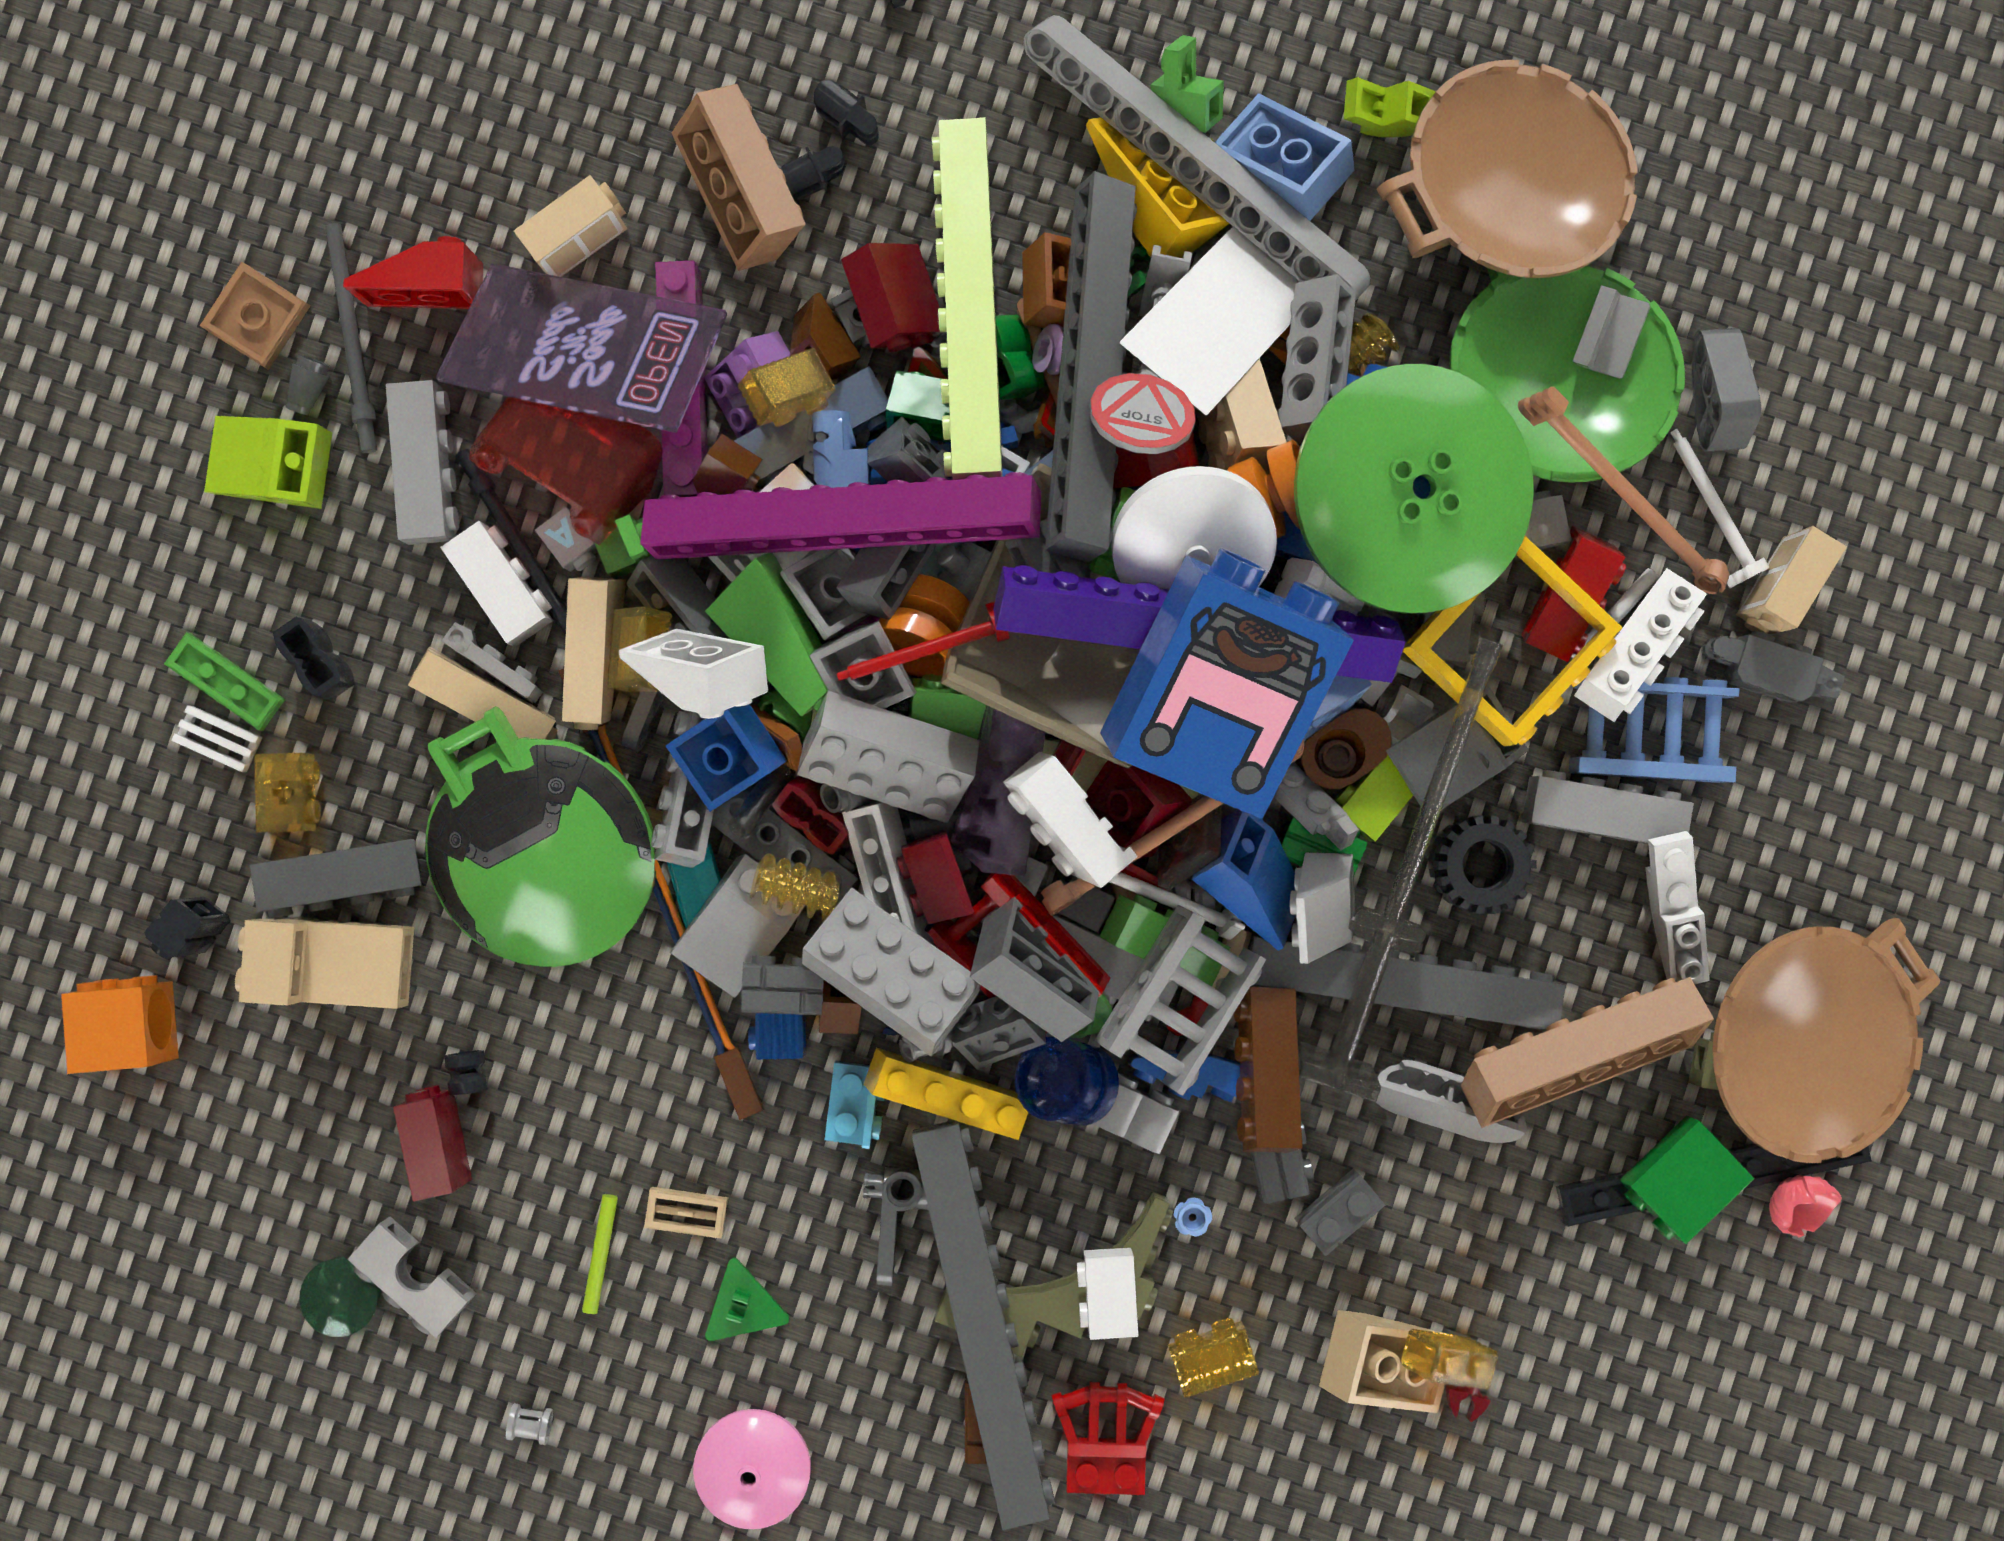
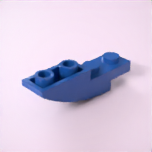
[1128,1050,1240,1102]

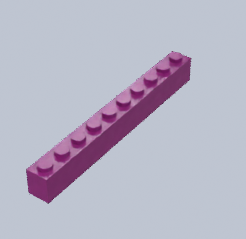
[640,472,1041,559]

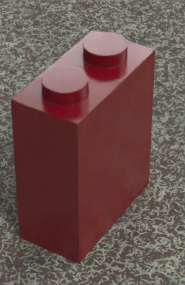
[841,243,944,352]
[393,1084,472,1201]

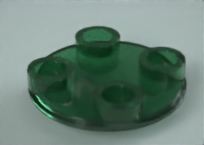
[299,1256,381,1337]

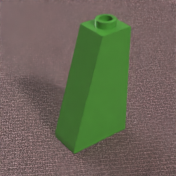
[705,553,828,717]

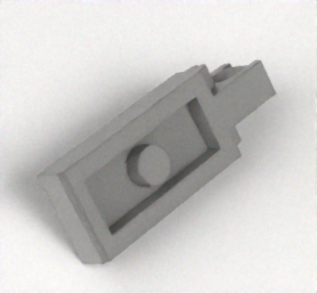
[442,622,543,704]
[1274,762,1359,850]

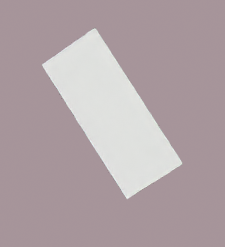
[1120,210,1318,415]

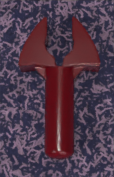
[1446,1345,1491,1422]

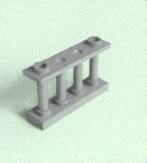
[1094,905,1266,1096]

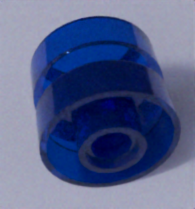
[1015,1036,1119,1126]

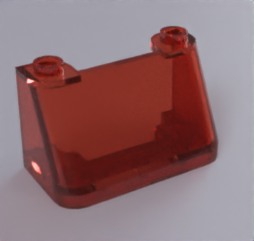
[469,364,662,546]

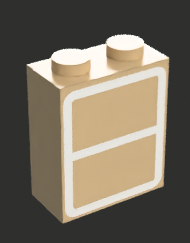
[513,175,627,283]
[1736,526,1847,635]

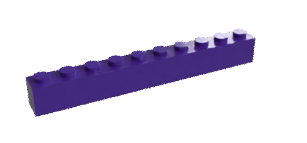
[993,565,1406,683]

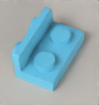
[824,1061,885,1149]

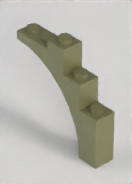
[934,1191,1173,1357]

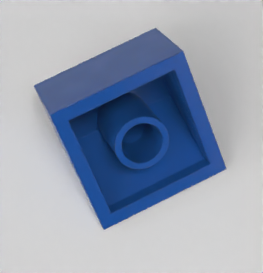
[665,704,787,812]

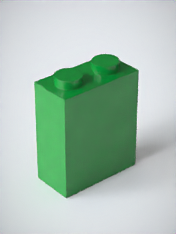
[1620,1116,1754,1244]

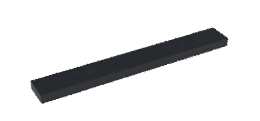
[1556,1143,1872,1227]

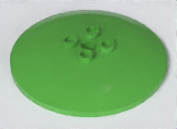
[1294,364,1534,613]

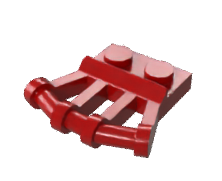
[1051,1382,1165,1495]

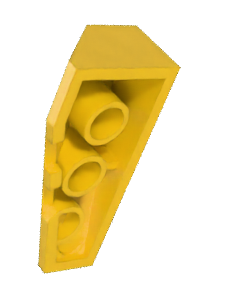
[1086,117,1229,258]

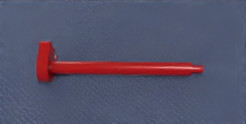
[836,601,1010,681]

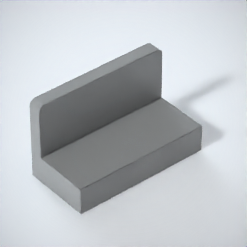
[1573,285,1650,379]

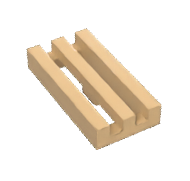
[644,1187,729,1239]

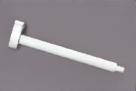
[1670,429,1770,588]
[1109,872,1245,940]

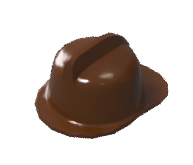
[1302,709,1392,789]

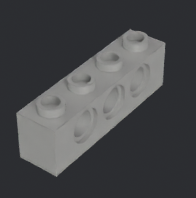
[1278,274,1356,444]

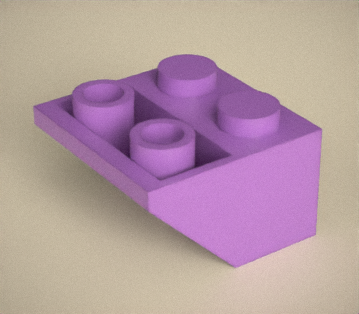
[704,331,814,439]

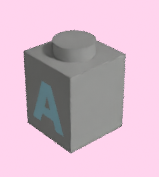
[535,507,598,572]

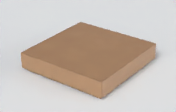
[200,262,310,370]

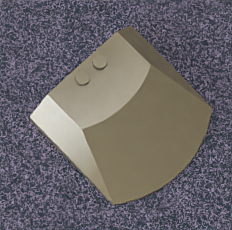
[941,463,1140,768]

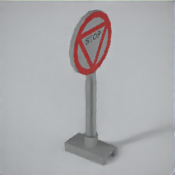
[1089,245,1196,454]

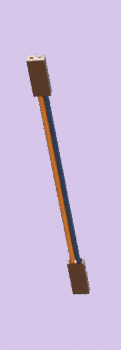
[558,669,764,1120]

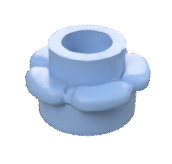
[1174,1198,1212,1237]

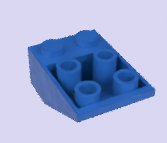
[1192,809,1295,951]

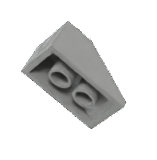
[670,854,809,998]

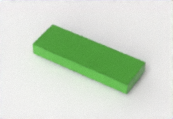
[164,632,286,731]

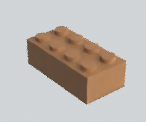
[672,84,806,271]

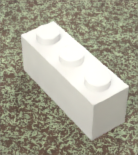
[440,521,554,647]

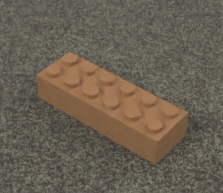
[1460,977,1714,1128]

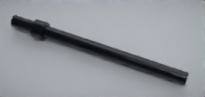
[455,449,567,636]

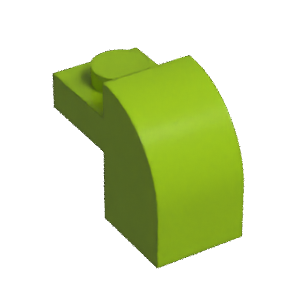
[1344,77,1436,137]

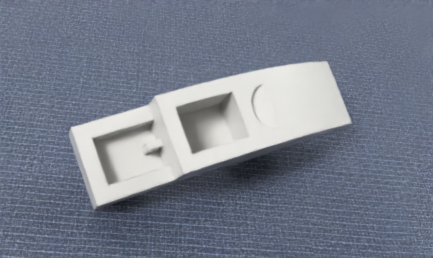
[1645,831,1710,984]

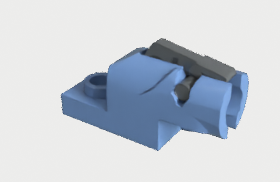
[803,410,871,488]

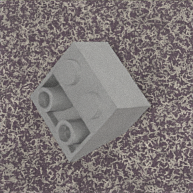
[1290,853,1355,964]

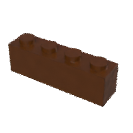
[1233,987,1302,1153]

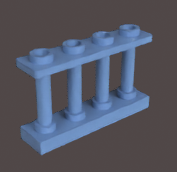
[1568,677,1740,783]

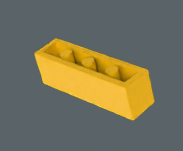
[863,1047,1031,1140]

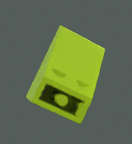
[204,416,333,509]

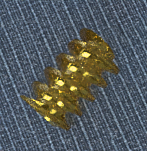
[1348,313,1400,377]
[750,853,839,922]

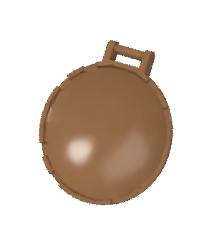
[1377,60,1638,278]
[1713,918,1940,1163]

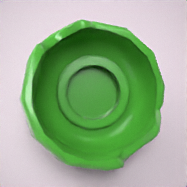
[758,689,813,743]

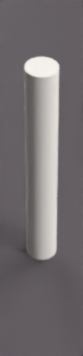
[1571,568,1659,658]

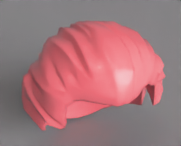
[1769,1175,1842,1238]

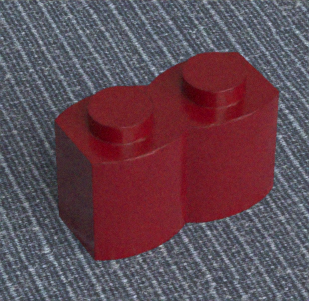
[772,775,849,854]

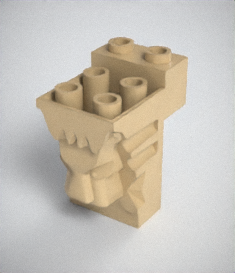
[235,916,414,1009]

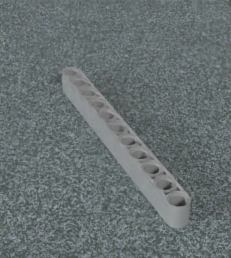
[1023,15,1370,301]

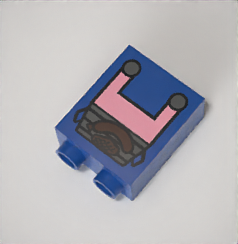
[1100,548,1354,819]

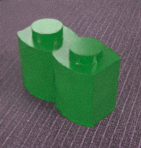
[995,315,1044,400]

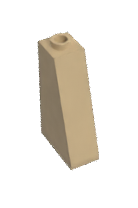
[562,577,626,730]
[408,647,558,740]

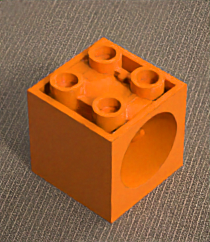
[61,975,179,1074]

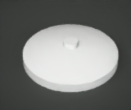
[1111,466,1277,589]

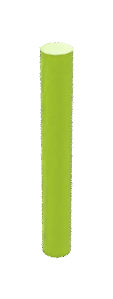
[582,1194,618,1314]

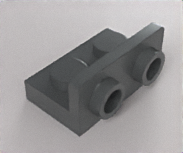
[952,996,1046,1069]

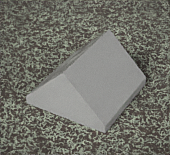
[780,548,870,640]

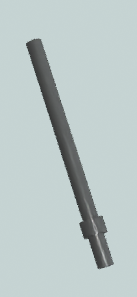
[325,223,377,453]

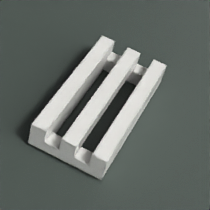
[171,705,263,772]

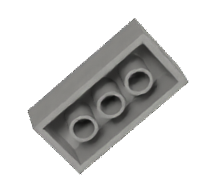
[797,690,980,823]
[802,888,981,1057]

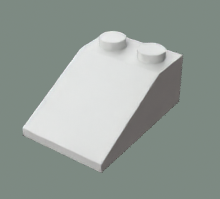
[619,629,768,719]

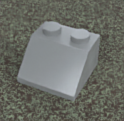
[809,621,917,709]

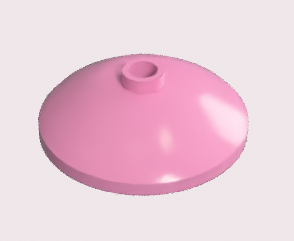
[693,1409,811,1529]

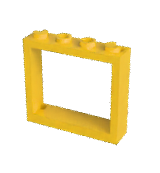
[1403,536,1623,747]

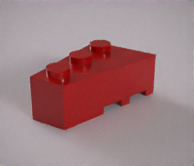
[1522,525,1626,662]

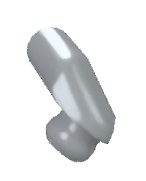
[999,398,1040,434]

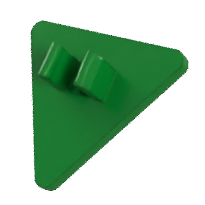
[705,1257,790,1341]

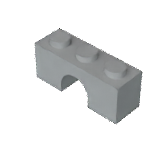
[347,1217,477,1338]

